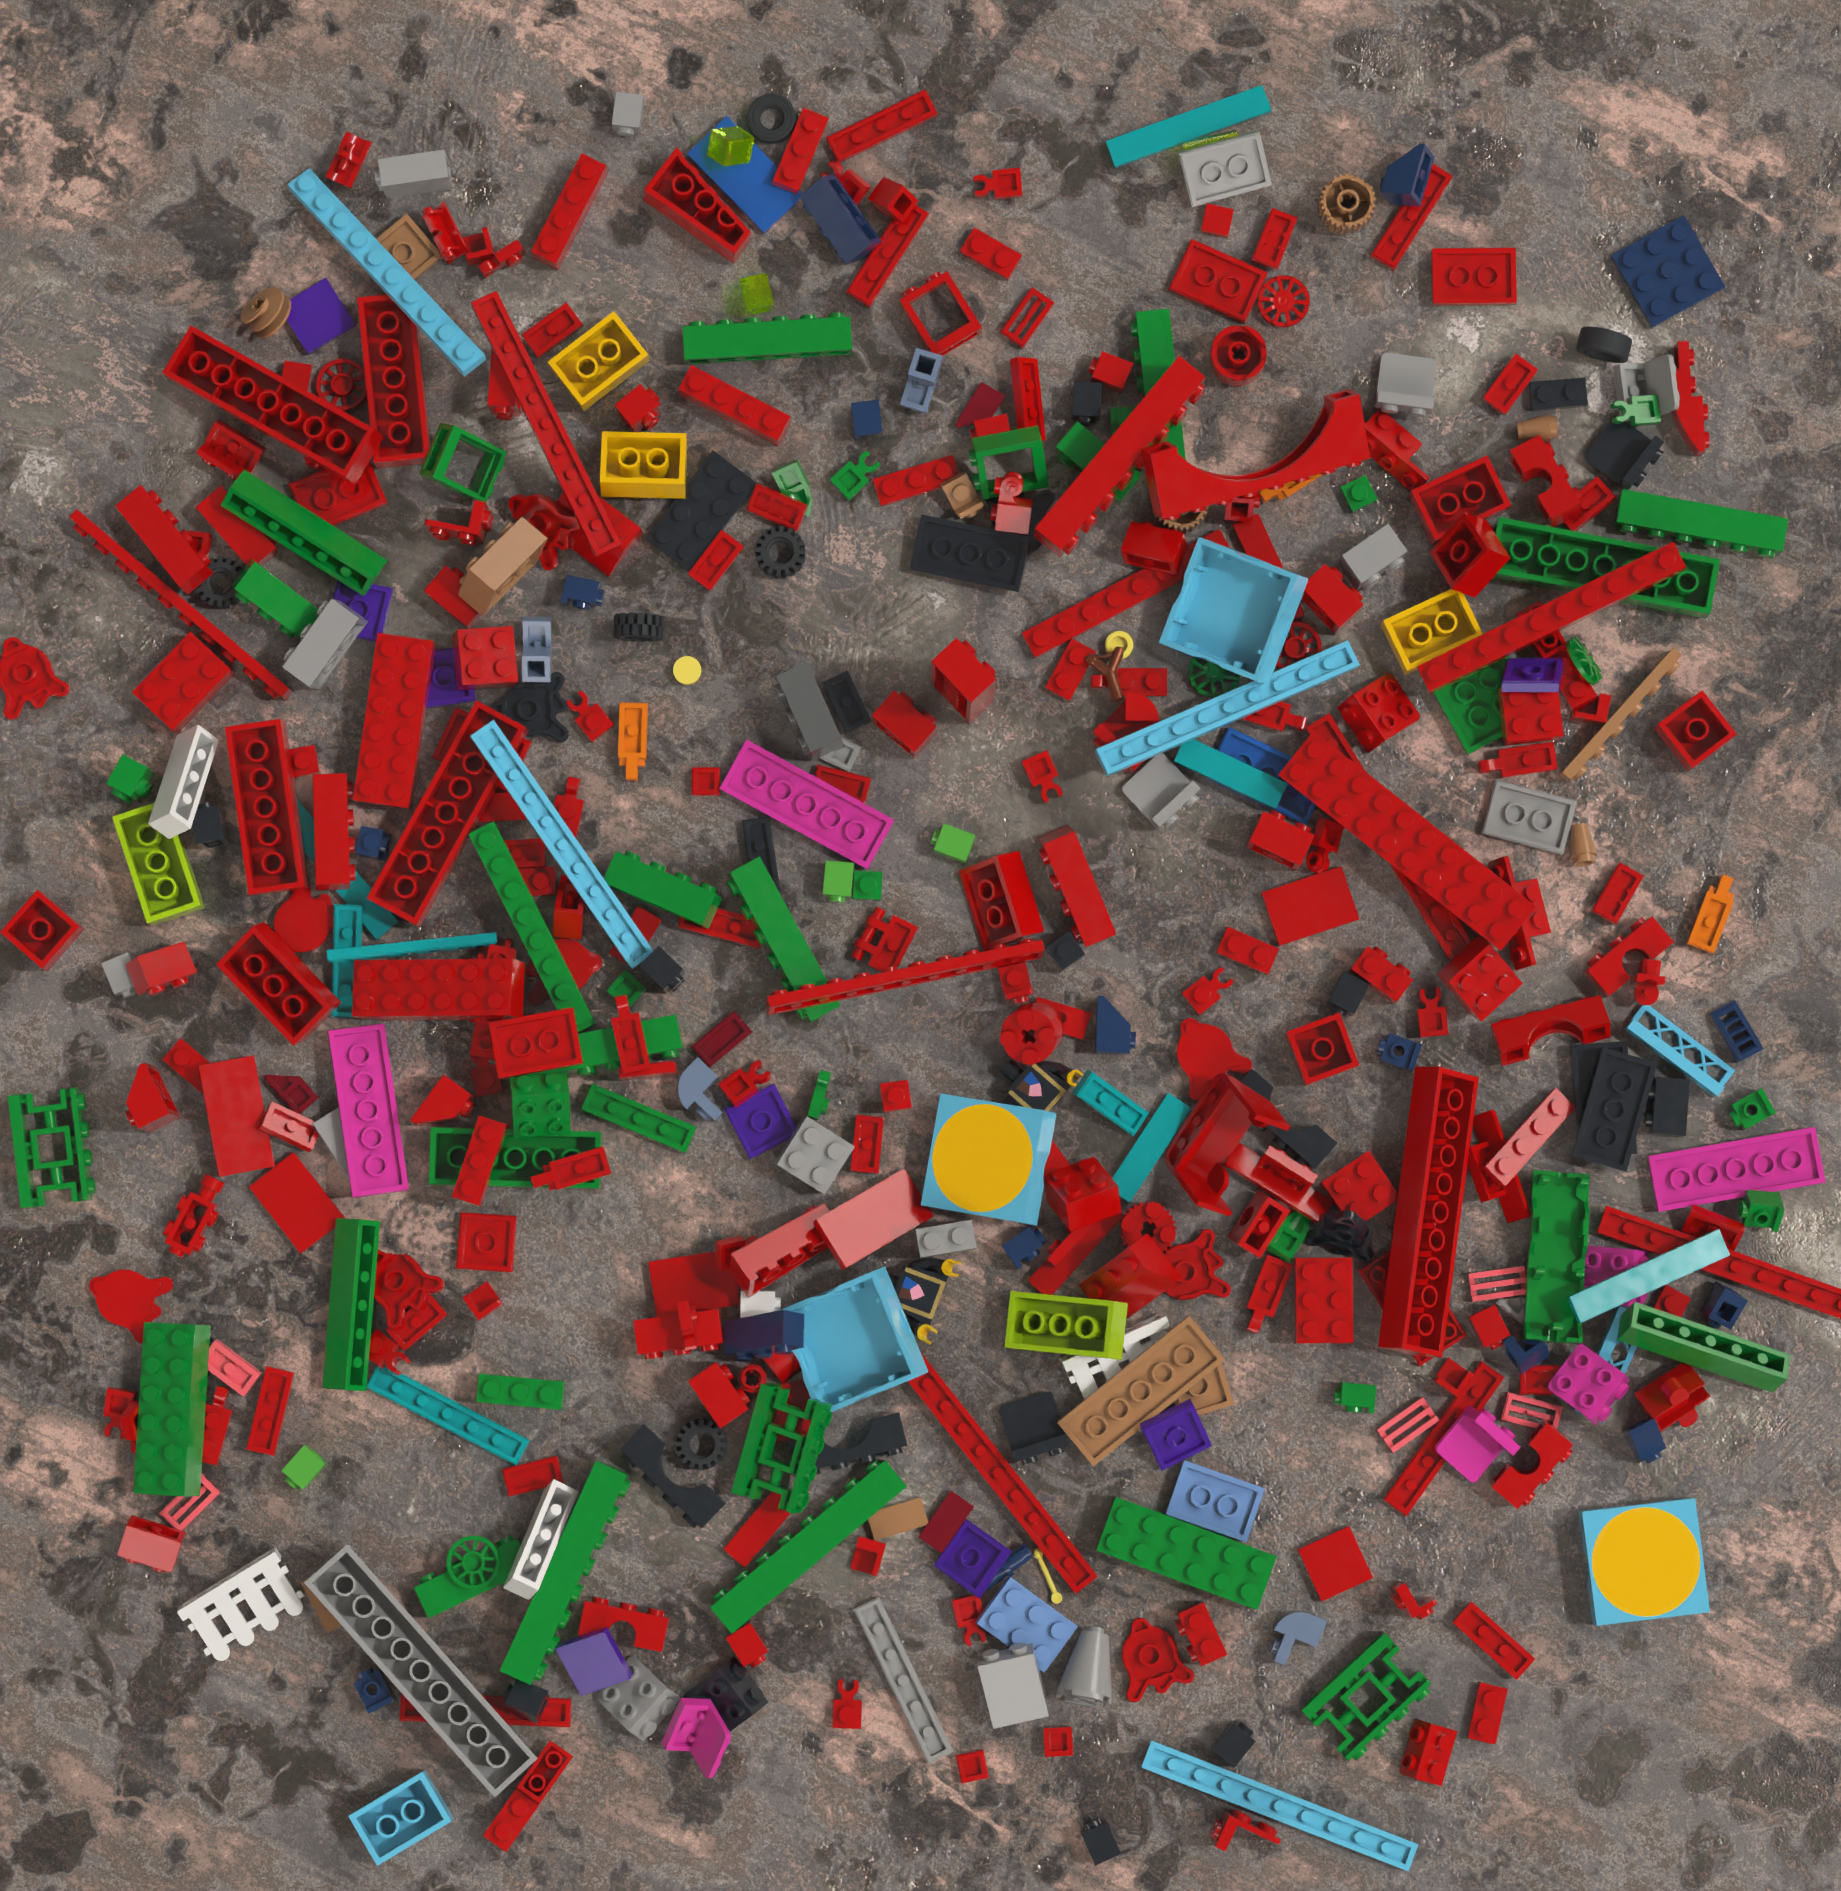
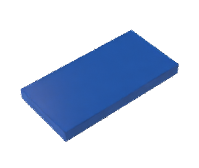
[687,116,803,234]
[1205,727,1316,825]

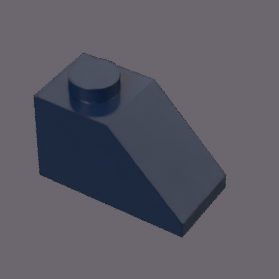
[1380,143,1435,207]
[1095,996,1136,1055]
[1622,1418,1666,1464]

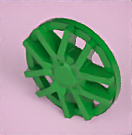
[1566,636,1603,685]
[1188,656,1241,698]
[447,1535,500,1589]

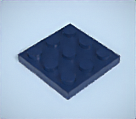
[1610,215,1725,329]

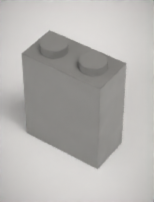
[374,149,453,199]
[916,1220,977,1259]
[977,1643,1049,1729]

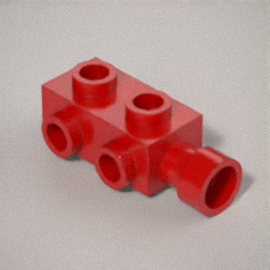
[163,1173,225,1258]

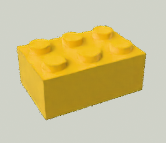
[548,311,650,411]
[600,431,687,499]
[1380,589,1483,676]

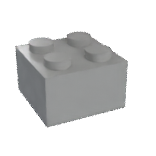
[1338,524,1408,591]
[774,1116,855,1195]

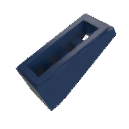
[1709,1000,1764,1063]

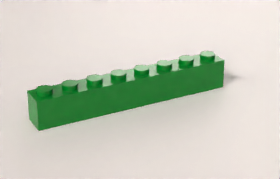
[468,821,597,1034]
[710,1460,907,1634]

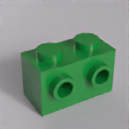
[106,754,155,804]

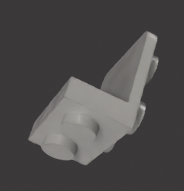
[1375,353,1437,417]
[1613,354,1680,421]
[1122,753,1201,830]
[596,1656,681,1741]

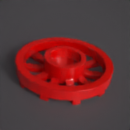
[1257,275,1310,328]
[316,359,367,412]
[1276,621,1322,669]

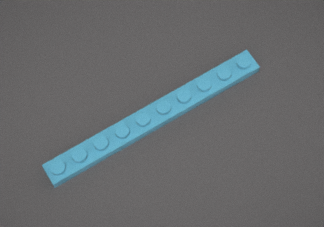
[288,168,486,377]
[1095,640,1360,777]
[470,720,653,969]
[1141,1740,1418,1871]

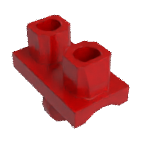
[326,131,372,189]
[1630,959,1666,1006]

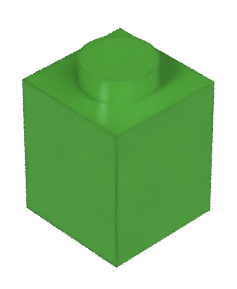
[930,824,975,864]
[823,860,854,903]
[282,1445,328,1490]

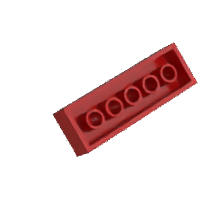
[357,294,431,469]
[353,633,437,810]
[931,638,996,724]
[225,719,309,896]
[352,958,525,1020]

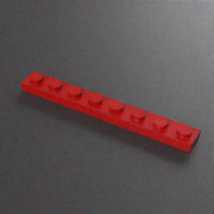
[1022,529,1230,659]

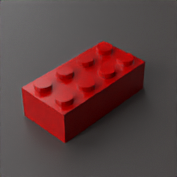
[216,922,342,1046]

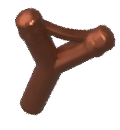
[1085,646,1124,702]

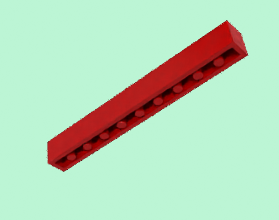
[1417,541,1686,694]

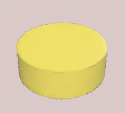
[1105,631,1133,660]
[673,656,702,685]

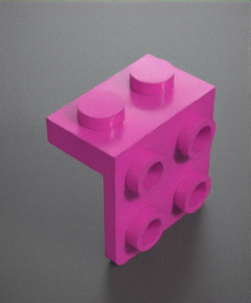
[1584,1246,1649,1307]
[1548,1344,1629,1426]
[1435,1405,1520,1482]
[661,1698,731,1778]

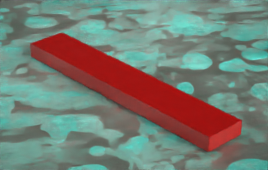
[1383,1361,1505,1516]
[399,1693,572,1727]

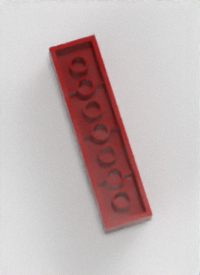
[162,325,384,485]
[1034,355,1206,558]
[367,700,528,928]

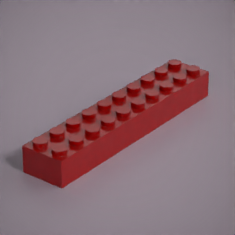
[1279,731,1536,952]
[1378,1066,1479,1358]

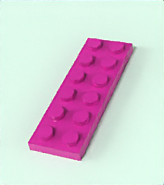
[719,739,895,870]
[328,1023,409,1199]
[1647,1127,1826,1212]

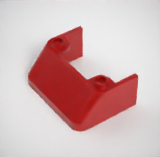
[1164,1073,1291,1217]

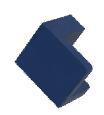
[851,400,882,440]
[1503,1336,1549,1375]

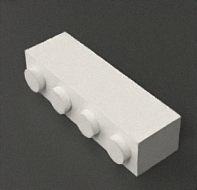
[148,725,219,839]
[503,1479,579,1600]

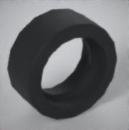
[1576,327,1632,363]

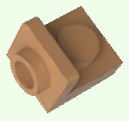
[940,471,984,519]

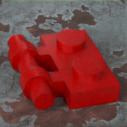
[850,906,918,972]

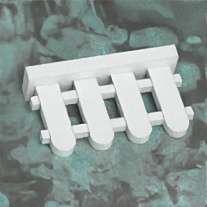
[1059,1312,1171,1399]
[177,1546,304,1661]

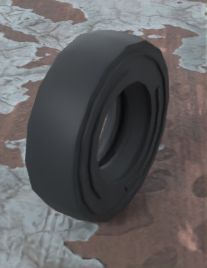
[746,93,796,144]

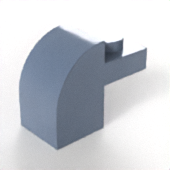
[900,348,943,414]
[522,617,553,682]
[678,1057,723,1122]
[1270,1611,1327,1665]

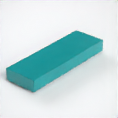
[1072,1069,1149,1136]

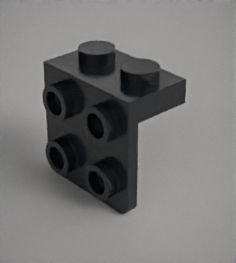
[1584,416,1664,490]
[999,1391,1070,1465]
[683,1656,768,1731]

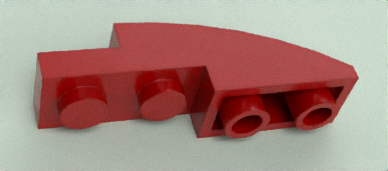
[1671,341,1710,456]
[1516,600,1597,712]
[482,1740,573,1853]

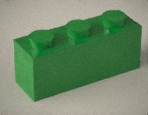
[1055,421,1142,505]
[232,559,319,639]
[476,1374,566,1410]

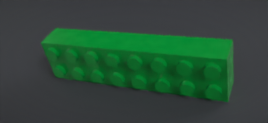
[1493,517,1720,619]
[500,1460,632,1685]

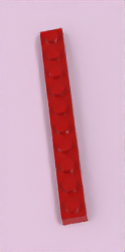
[470,290,621,558]
[69,509,292,700]
[1305,713,1472,962]
[766,938,1044,1015]
[1596,1206,1841,1320]
[908,1353,1098,1594]

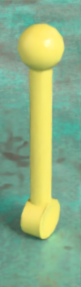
[1032,1548,1062,1604]

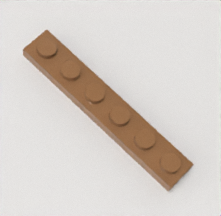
[1559,647,1682,782]

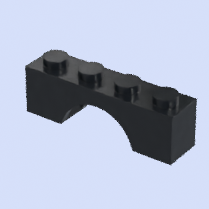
[1240,1069,1337,1170]
[789,1412,908,1475]
[620,1424,726,1528]

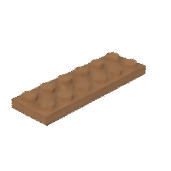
[1057,1314,1226,1466]

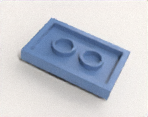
[1165,1460,1265,1542]
[975,1576,1078,1673]

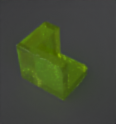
[707,126,754,166]
[739,273,775,316]

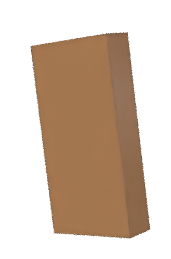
[868,1497,928,1541]

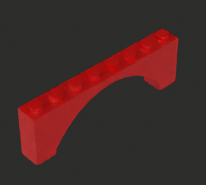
[1141,389,1371,520]

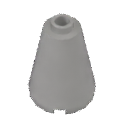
[1056,1626,1113,1708]

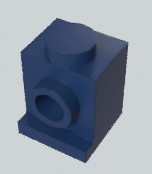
[561,575,605,610]
[355,826,392,862]
[1376,1033,1422,1072]
[1001,1226,1047,1270]
[1701,1281,1748,1330]
[353,1667,396,1714]

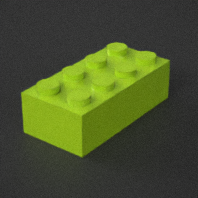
[112,802,205,926]
[1004,1291,1128,1360]

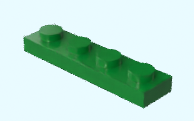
[581,1083,697,1153]

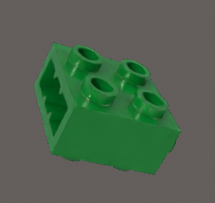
[510,1072,571,1138]

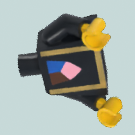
[1001,1060,1084,1111]
[888,1257,961,1344]

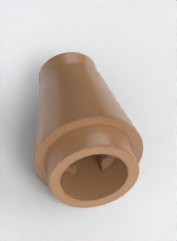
[1517,414,1558,442]
[1570,823,1598,867]

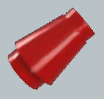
[738,1364,766,1393]

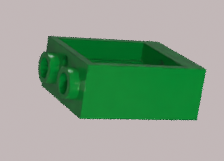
[419,423,507,502]
[968,425,1049,500]

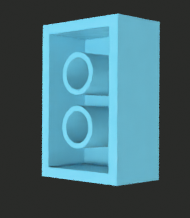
[348,1769,454,1866]

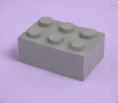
[283,599,368,689]

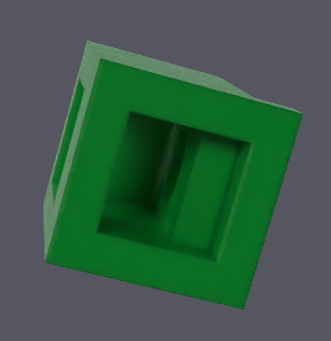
[1728,1088,1776,1130]
[1738,1190,1785,1232]
[1334,1382,1377,1414]

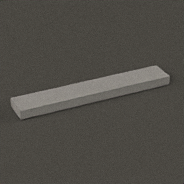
[853,1597,954,1764]

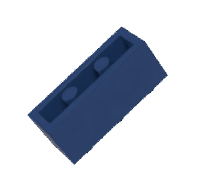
[799,174,882,264]
[724,1310,804,1362]

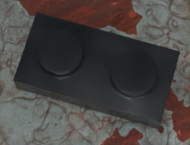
[1529,377,1588,411]
[822,671,872,734]

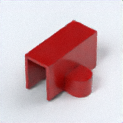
[1634,1362,1710,1432]

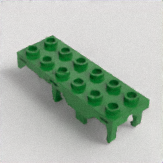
[1523,1170,1590,1344]

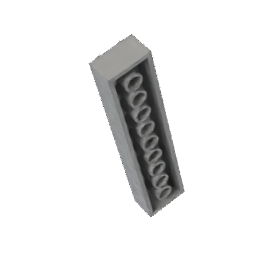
[304,1544,538,1797]

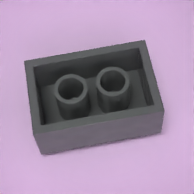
[774,662,844,761]

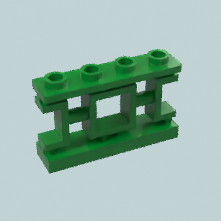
[8,1087,96,1209]
[731,1383,832,1514]
[1300,1632,1432,1761]

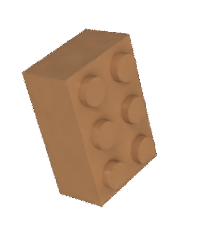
[458,517,548,616]

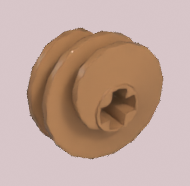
[240,287,291,339]

